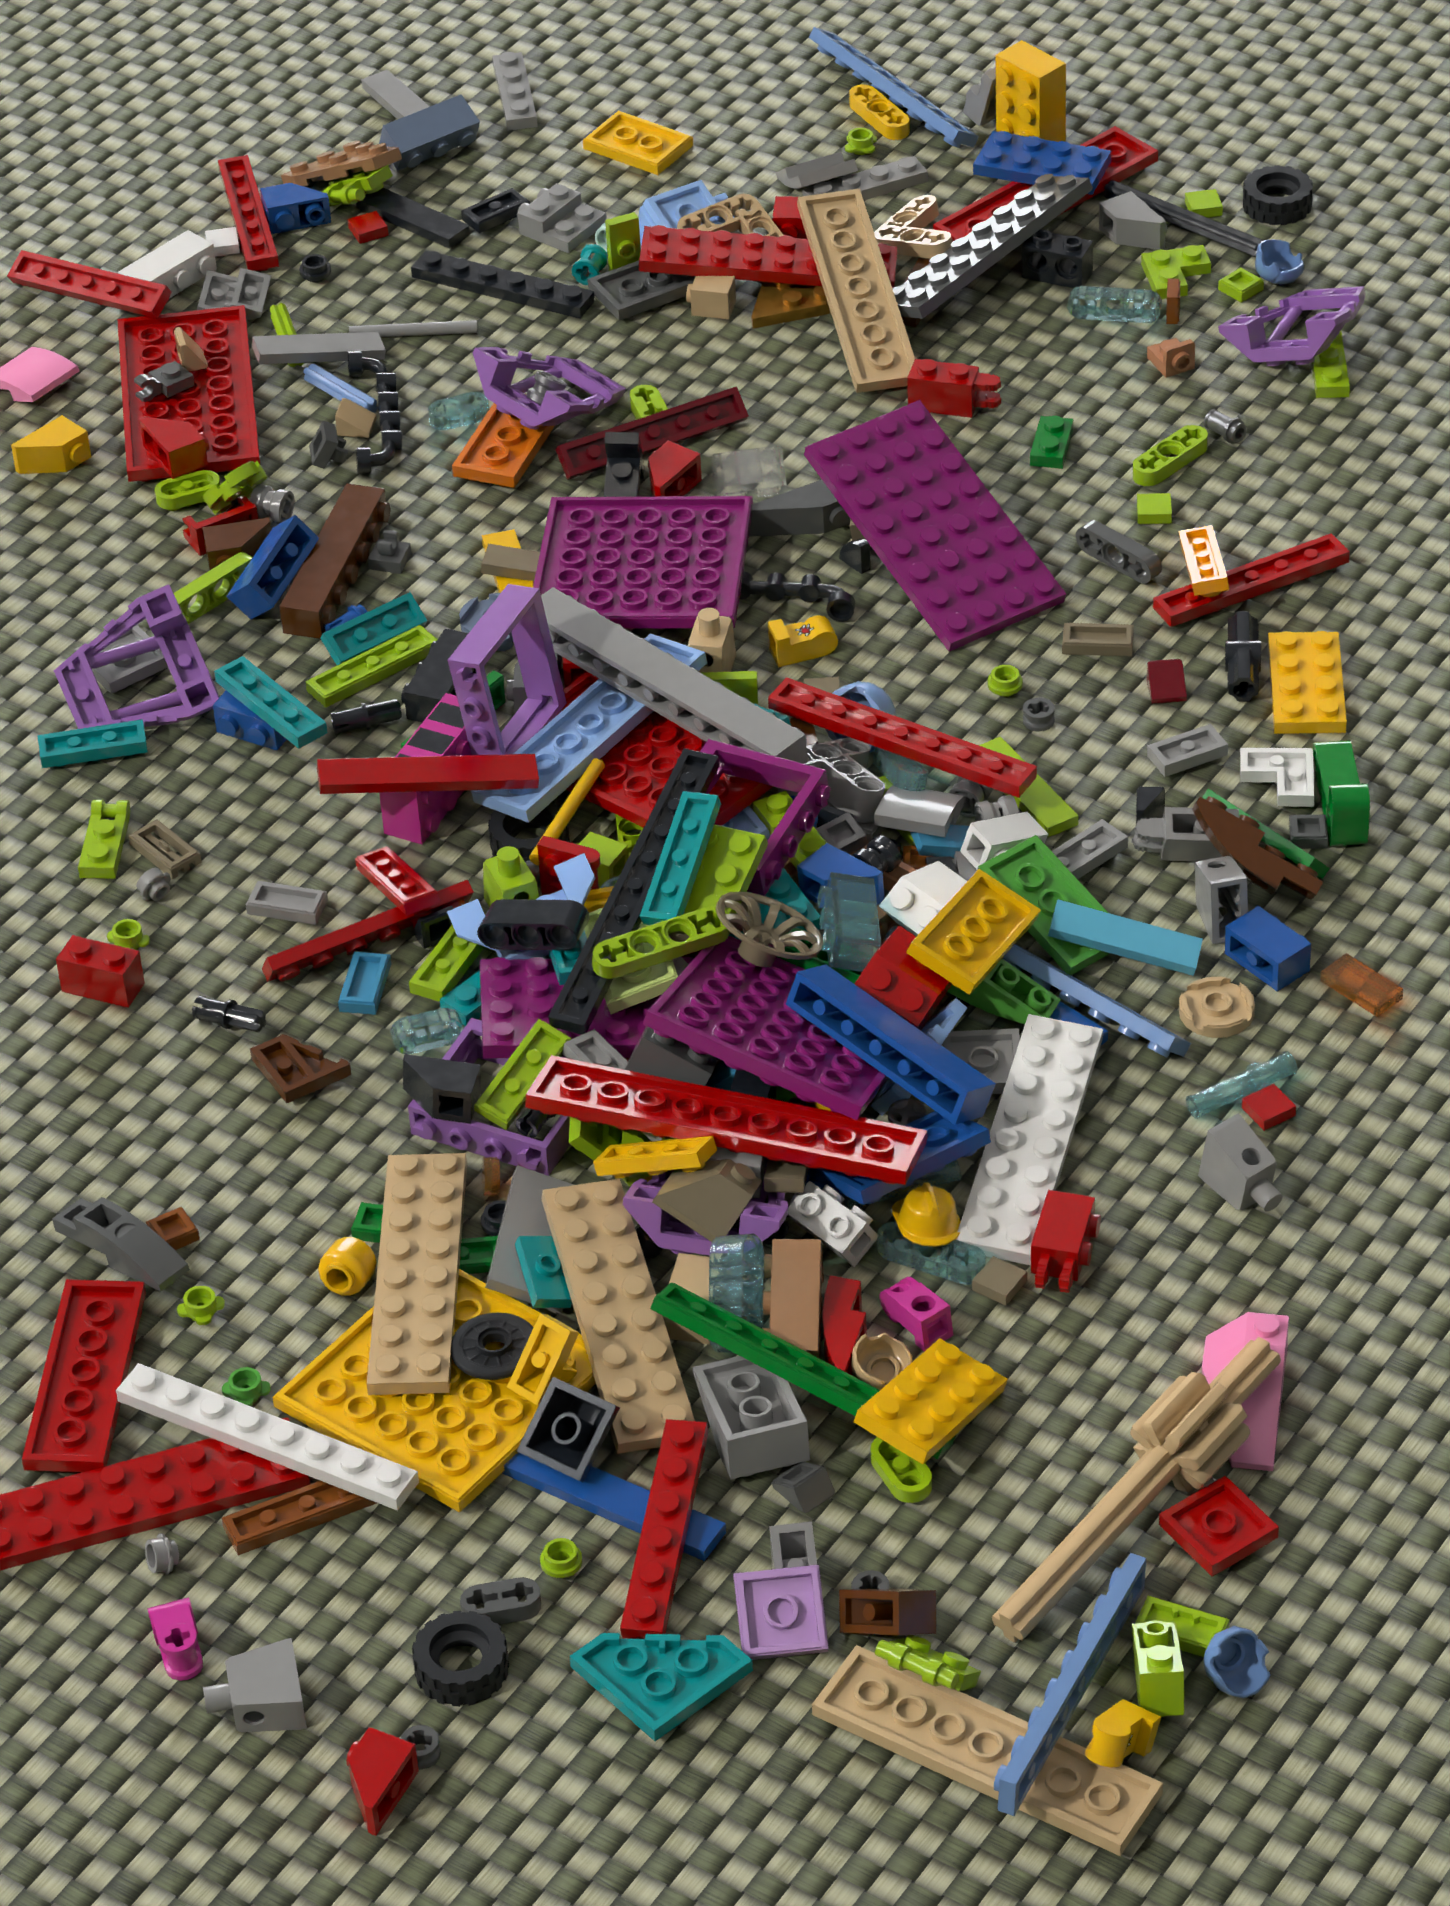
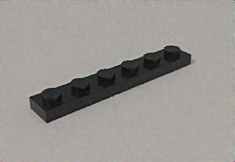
[411,250,595,319]

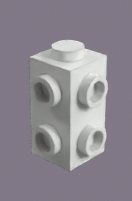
[960,812,1048,870]
[788,1181,879,1267]

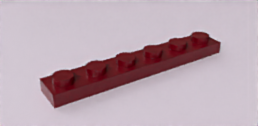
[555,386,749,480]

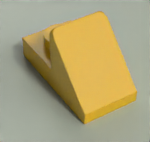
[507,1314,579,1406]

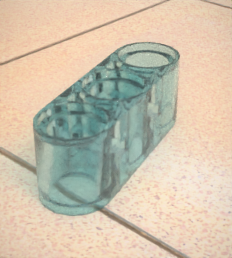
[709,1233,764,1353]

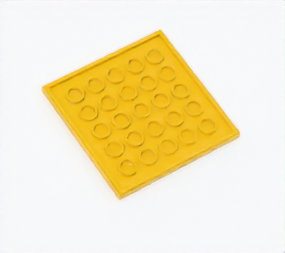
[272,1269,596,1513]

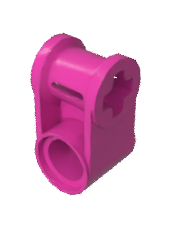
[147,1597,203,1681]

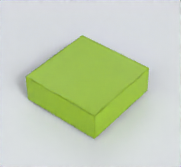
[1185,189,1223,218]
[1218,268,1264,303]
[1137,493,1172,524]

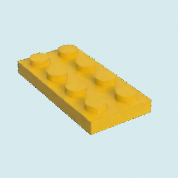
[1268,631,1347,734]
[906,869,1041,995]
[854,1338,1008,1464]

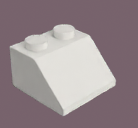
[879,861,967,937]

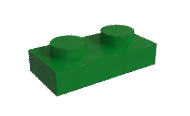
[1030,416,1074,469]

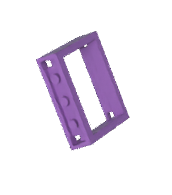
[448,584,566,755]
[408,1018,570,1176]

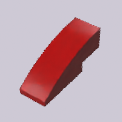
[822,1275,867,1376]

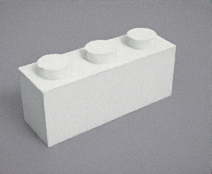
[118,230,217,298]

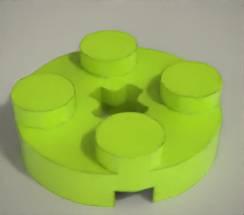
[202,461,268,515]

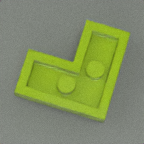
[1141,245,1211,300]

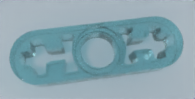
[1067,286,1162,323]
[872,747,928,791]
[877,1222,986,1285]

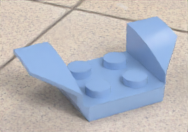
[638,180,735,245]
[447,853,595,960]

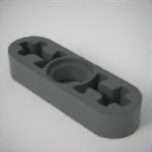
[1076,520,1162,584]

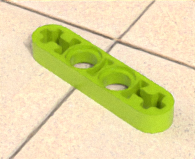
[174,552,253,624]
[592,906,730,979]

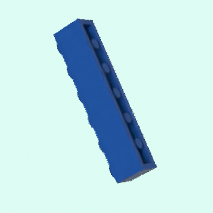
[786,964,996,1125]

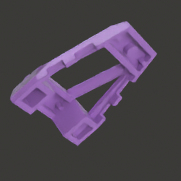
[1218,286,1365,366]
[473,347,626,430]
[54,584,219,729]
[623,1160,788,1261]

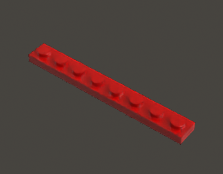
[768,677,1037,798]

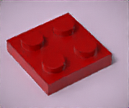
[1159,1476,1279,1577]

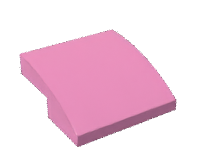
[0,347,79,402]

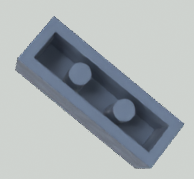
[379,94,480,171]

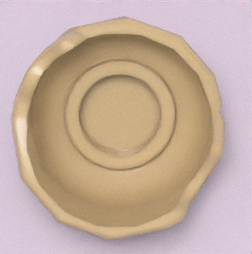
[851,1332,913,1390]

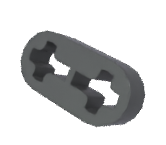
[460,1577,541,1625]

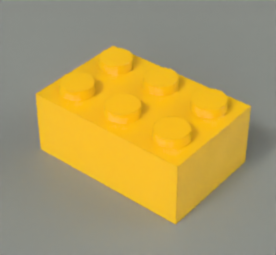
[995,40,1066,142]

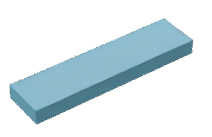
[1048,899,1203,976]

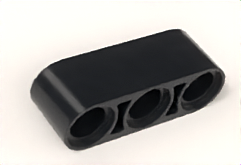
[477,899,590,950]

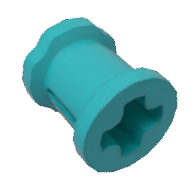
[571,244,608,285]

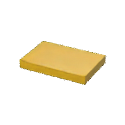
[583,111,693,175]

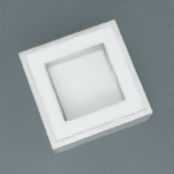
[205,227,240,257]

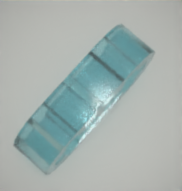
[428,392,489,430]
[390,1008,464,1054]

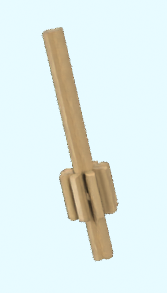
[992,1337,1281,1643]

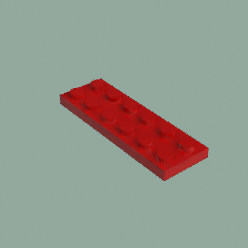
[22,1279,146,1472]

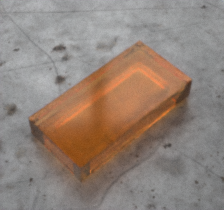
[1320,953,1403,1017]

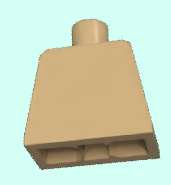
[688,608,736,672]

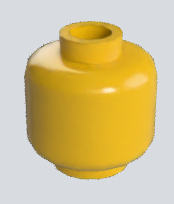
[318,1237,377,1296]

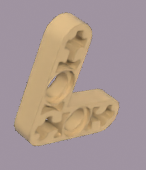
[677,194,784,237]
[874,195,953,259]

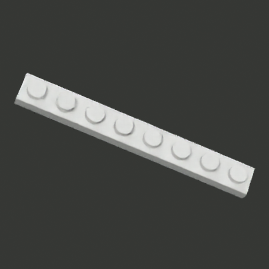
[116,1363,419,1511]

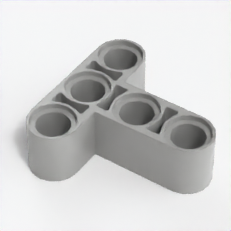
[776,738,885,823]

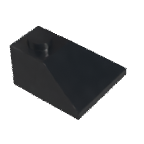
[516,1377,620,1483]

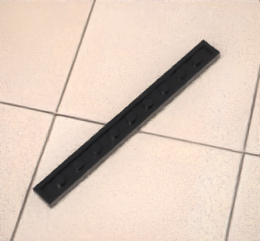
[548,748,719,1035]

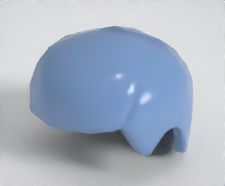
[1255,239,1304,285]
[1204,1626,1270,1699]

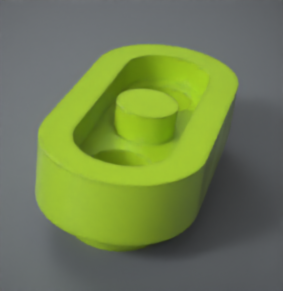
[154,470,221,511]
[870,1437,932,1503]

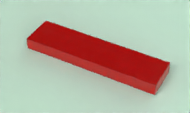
[355,846,440,916]

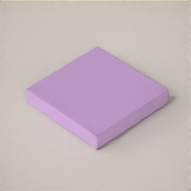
[733,1565,829,1660]

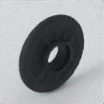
[451,1312,534,1380]

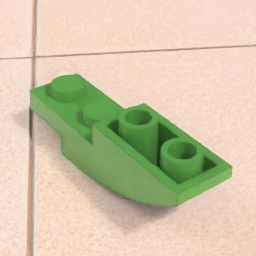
[928,923,1061,1024]

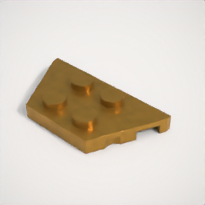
[751,282,831,329]

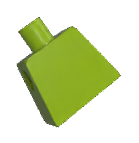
[483,846,539,908]

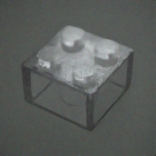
[710,445,787,498]

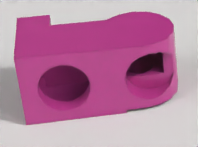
[879,1277,953,1351]

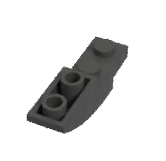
[52,1197,190,1292]

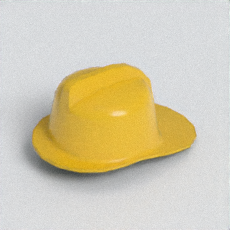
[892,1182,961,1247]

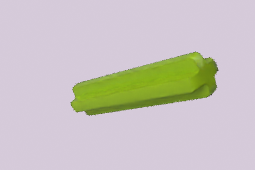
[270,303,304,368]

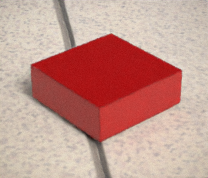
[347,211,389,244]
[1241,1083,1296,1131]

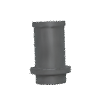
[1204,409,1247,443]

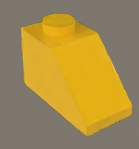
[11,415,91,474]

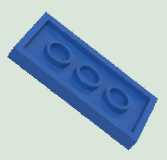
[973,131,1111,195]
[817,1111,991,1205]

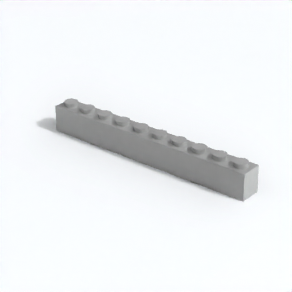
[541,587,808,764]

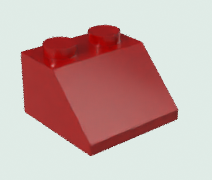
[855,925,952,1031]

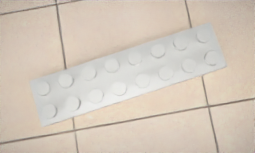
[955,1014,1103,1266]

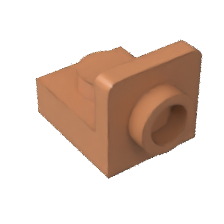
[1147,338,1195,378]

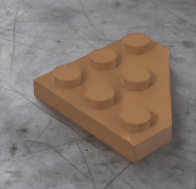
[281,141,402,186]

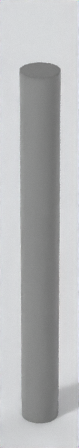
[349,320,478,338]

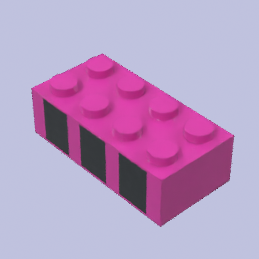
[379,693,472,845]

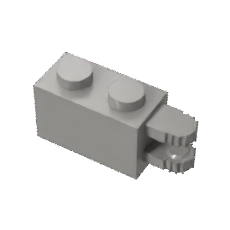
[1132,807,1239,861]

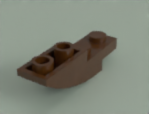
[1192,796,1323,900]

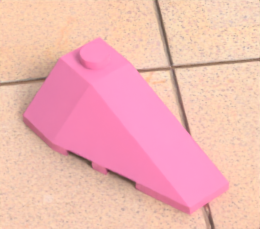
[1202,1312,1289,1471]

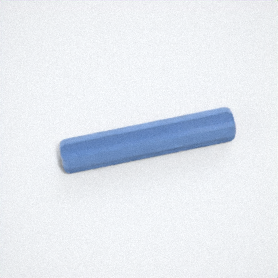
[303,364,378,413]

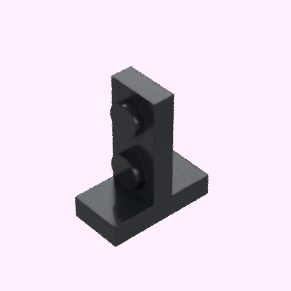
[604,432,645,497]

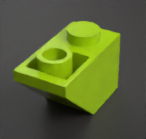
[1132,1620,1184,1716]

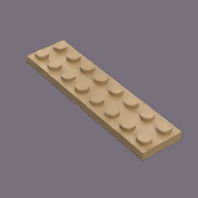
[797,189,915,393]
[367,1153,467,1395]
[542,1179,695,1454]
[812,1645,1163,1856]

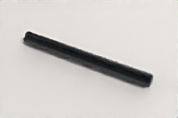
[1103,180,1263,257]

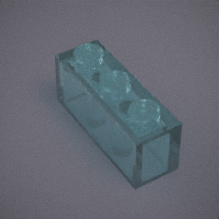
[818,872,881,972]

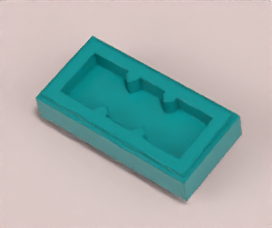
[515,1236,572,1308]

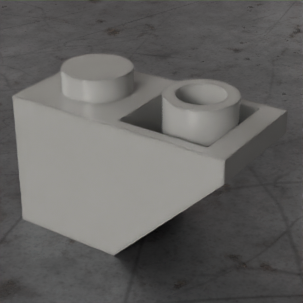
[1099,191,1167,250]

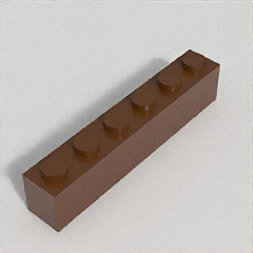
[279,483,391,639]

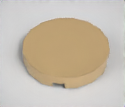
[1179,977,1255,1038]

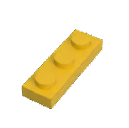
[593,1136,717,1178]

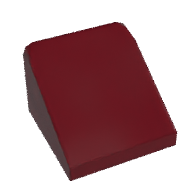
[1147,659,1187,704]

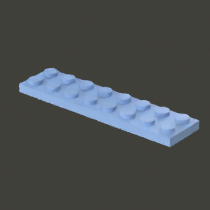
[471,633,707,823]

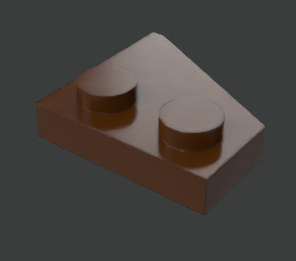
[250,1034,351,1104]

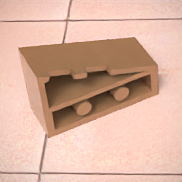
[762,1239,824,1359]

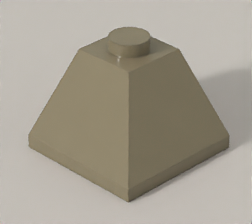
[652,1159,762,1247]

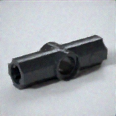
[1225,611,1261,702]

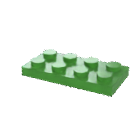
[978,835,1110,975]

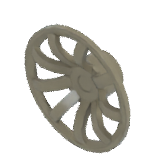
[716,892,823,967]

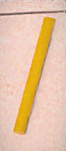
[529,758,605,865]

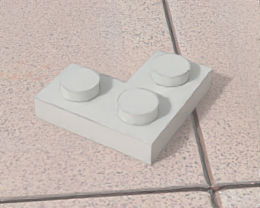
[1240,748,1314,807]

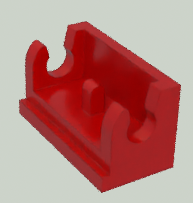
[182,495,258,556]

